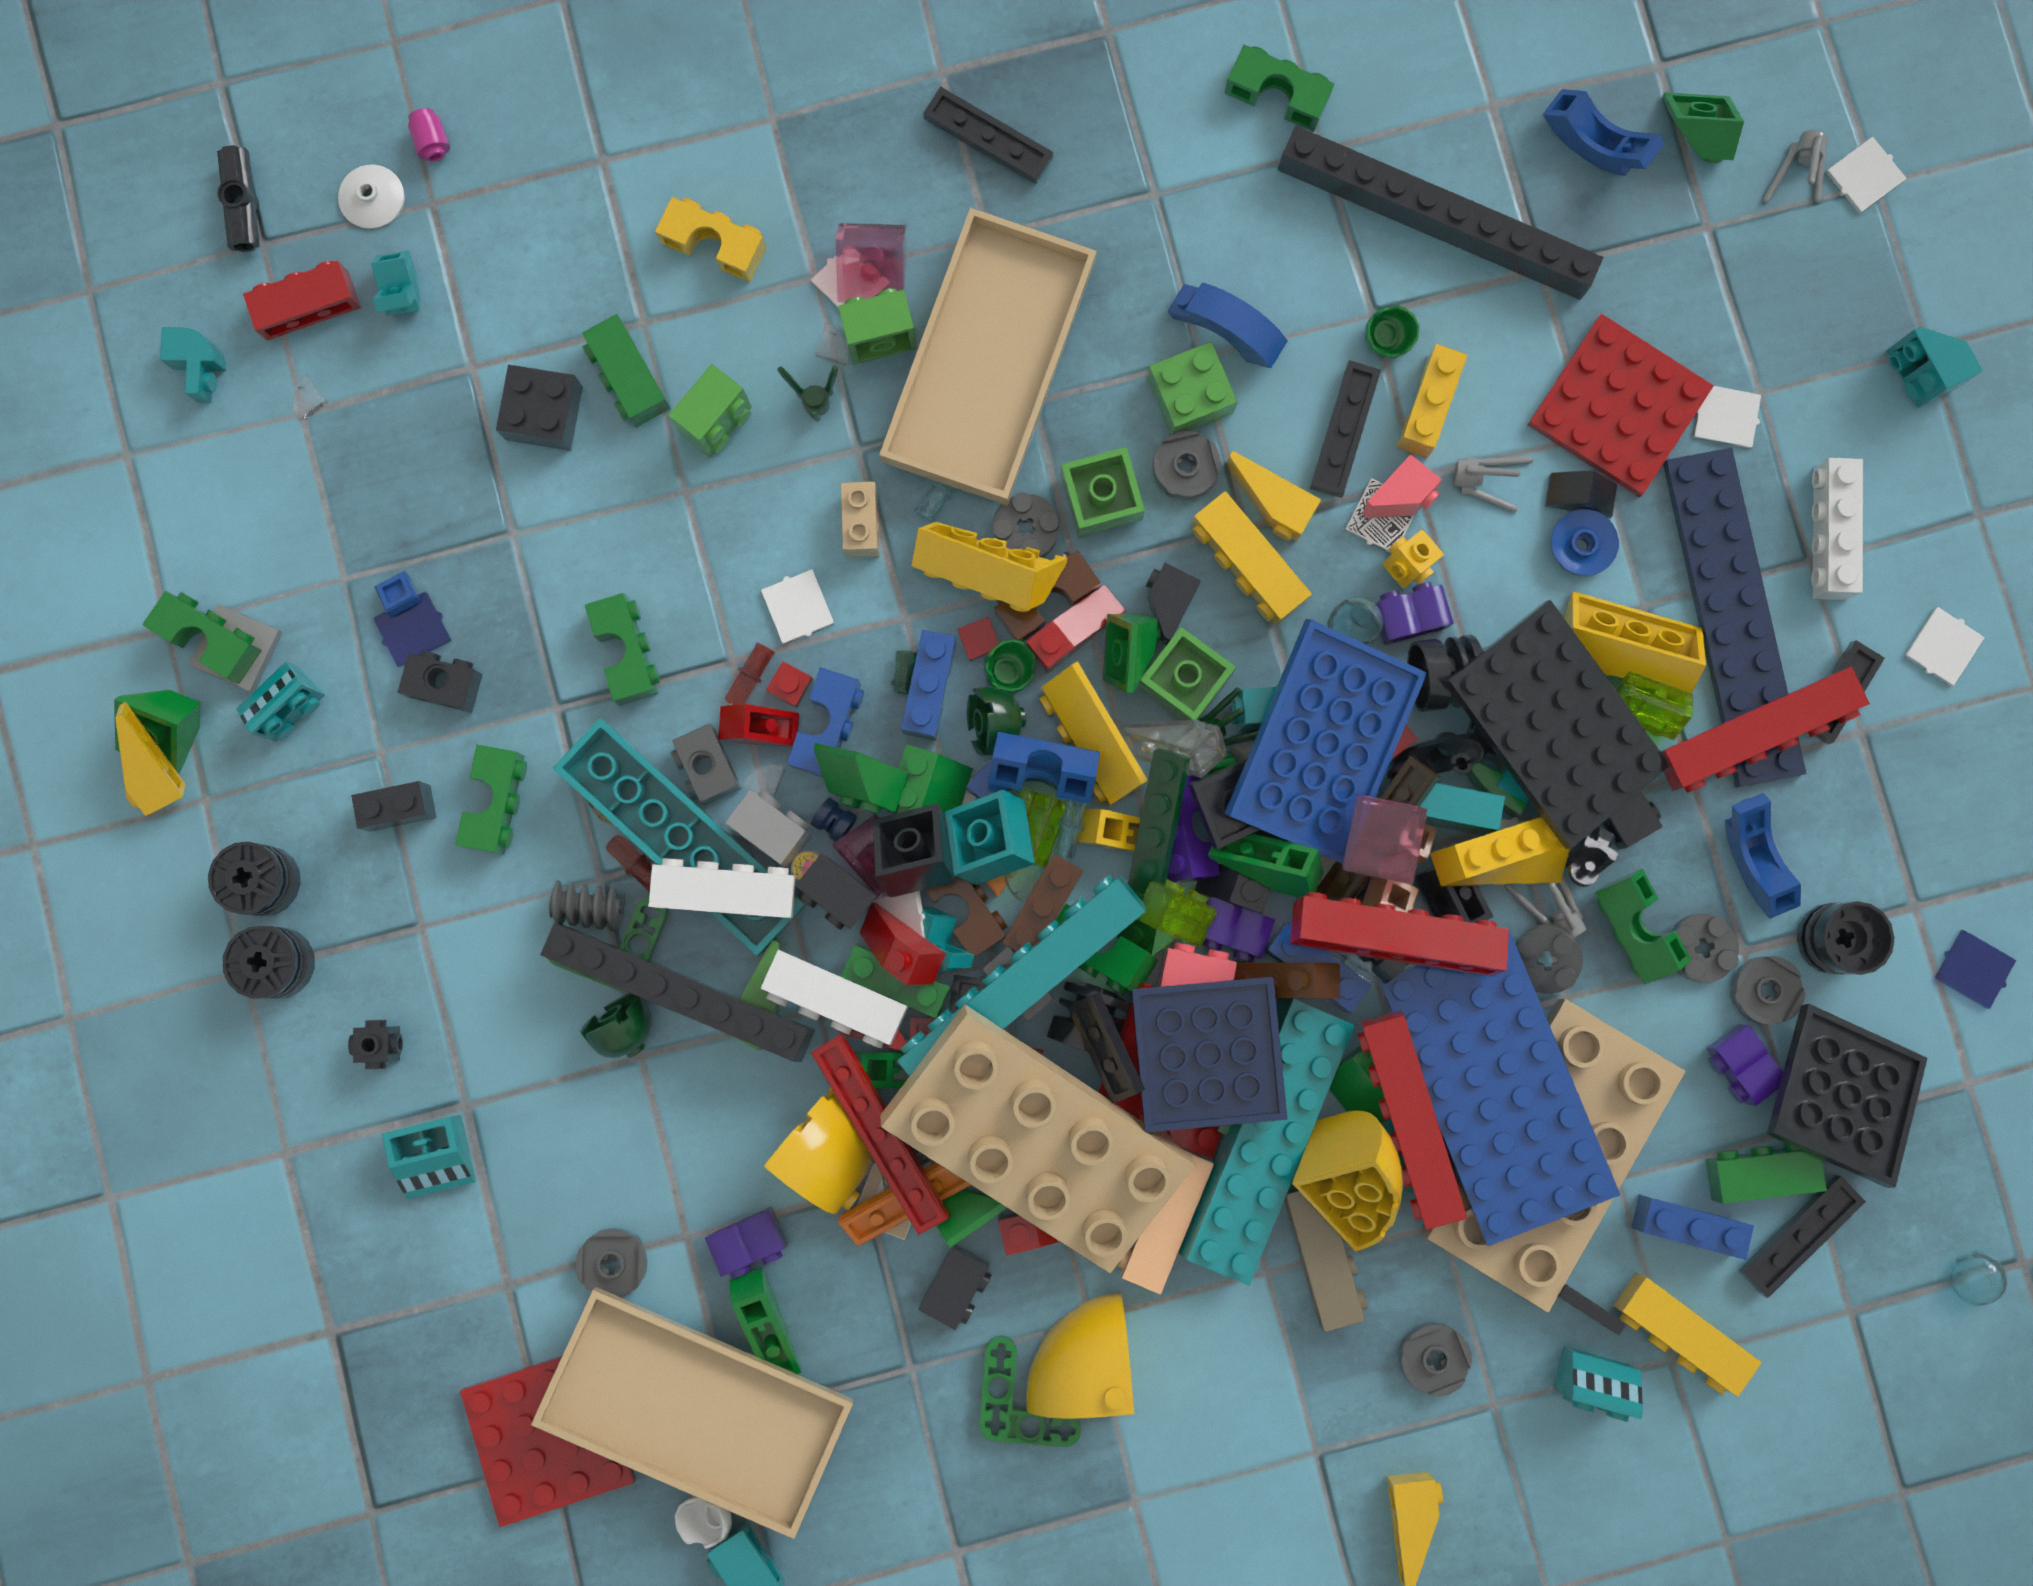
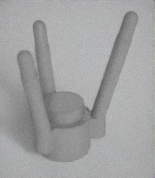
[1762,130,1828,203]
[1453,457,1533,512]
[1505,873,1586,938]

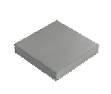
[189,604,282,693]

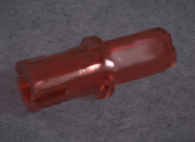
[725,642,775,705]
[606,835,652,894]

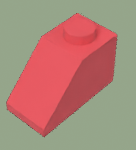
[1362,454,1442,518]

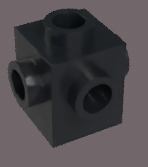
[348,1020,403,1069]

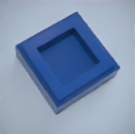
[374,571,421,617]

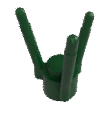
[777,366,838,422]
[1190,687,1260,752]

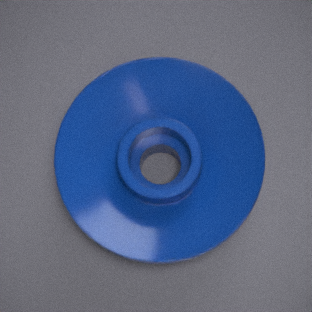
[1551,509,1619,576]

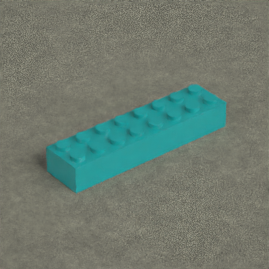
[553,718,806,956]
[897,875,1146,1076]
[1178,998,1355,1286]

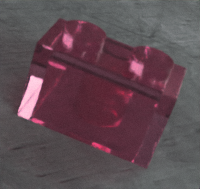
[836,223,906,302]
[1342,794,1427,885]

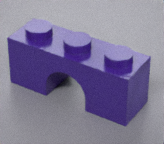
[1167,775,1220,884]

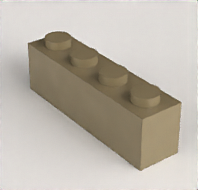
[1284,1188,1368,1332]

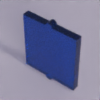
[373,591,452,667]
[1935,930,2016,1009]

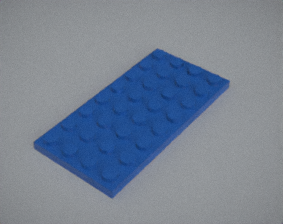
[1378,930,1621,1246]

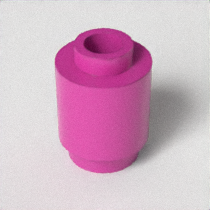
[408,108,450,162]

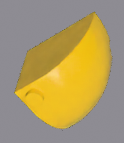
[764,1088,874,1214]
[1292,1111,1403,1252]
[1026,1292,1135,1419]

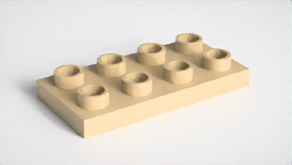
[879,208,1097,506]
[1422,999,1686,1313]
[880,1004,1196,1273]
[531,1287,853,1539]

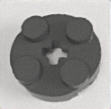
[1153,430,1221,499]
[993,492,1059,558]
[1674,914,1739,982]
[1516,924,1583,994]
[1730,956,1805,1025]
[576,1228,648,1298]
[1399,1323,1472,1396]

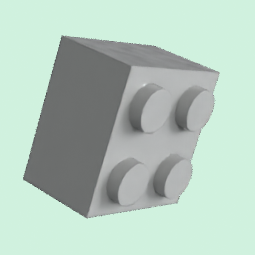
[725,790,812,868]

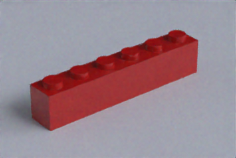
[1661,667,1870,793]
[1290,893,1509,976]
[1357,1010,1468,1230]

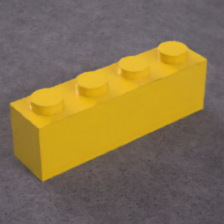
[1191,491,1312,625]
[1613,1272,1762,1397]

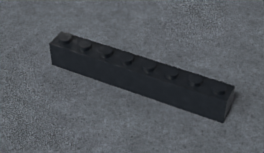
[540,923,815,1062]

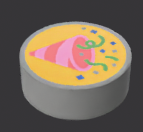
[791,850,819,881]

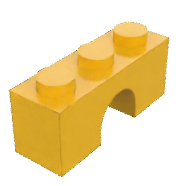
[655,196,767,283]
[1396,344,1468,458]

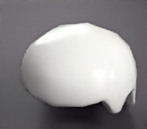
[674,1496,732,1549]

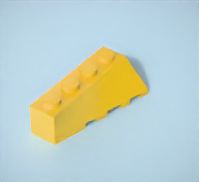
[912,522,1068,612]
[1430,817,1570,886]

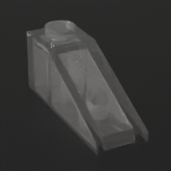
[1117,719,1227,778]

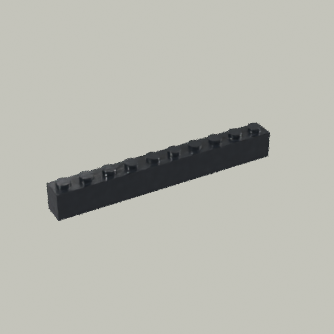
[1277,125,1604,300]

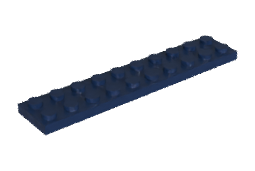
[1663,447,1807,788]

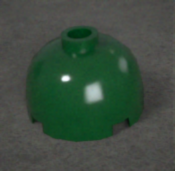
[967,687,1026,756]
[580,993,652,1058]

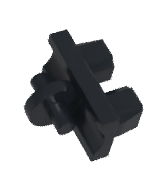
[1565,827,1619,887]

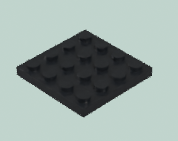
[1766,1004,1928,1188]

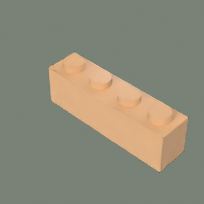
[1117,1151,1214,1295]

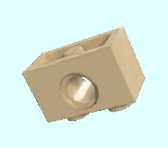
[841,482,880,558]

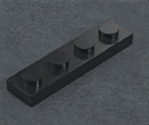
[923,86,1053,184]
[1309,360,1381,498]
[1739,1175,1866,1298]

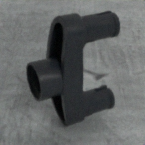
[1387,732,1487,783]

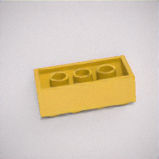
[1564,591,1706,697]
[1039,661,1148,807]

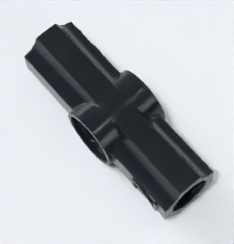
[217,145,260,253]

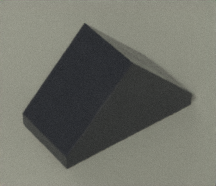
[1545,470,1617,518]

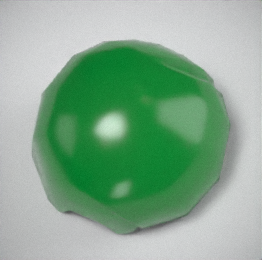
[1365,305,1420,358]
[984,639,1036,693]

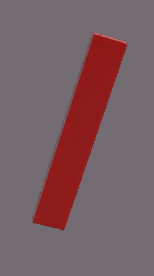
[810,1033,950,1236]

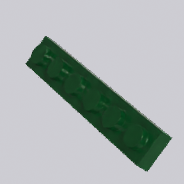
[1117,748,1191,954]

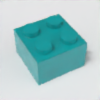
[945,790,1035,885]

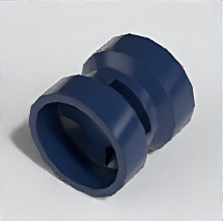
[810,797,858,844]

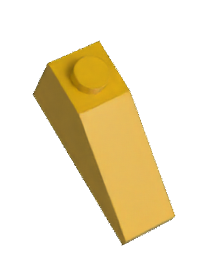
[1226,451,1321,541]
[115,702,186,816]
[1075,809,1141,853]
[1387,1472,1443,1586]

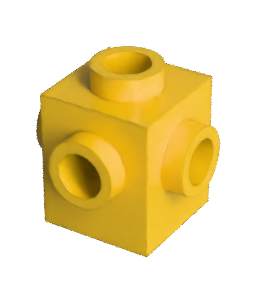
[1382,529,1445,589]

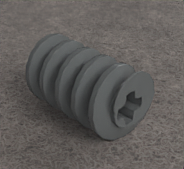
[549,880,625,932]

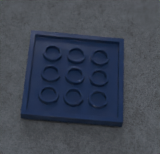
[1131,977,1288,1132]

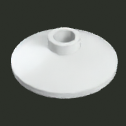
[338,165,405,230]

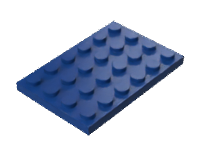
[1225,619,1427,865]

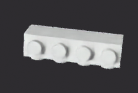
[1811,458,1863,600]
[648,858,796,918]
[761,950,908,1049]

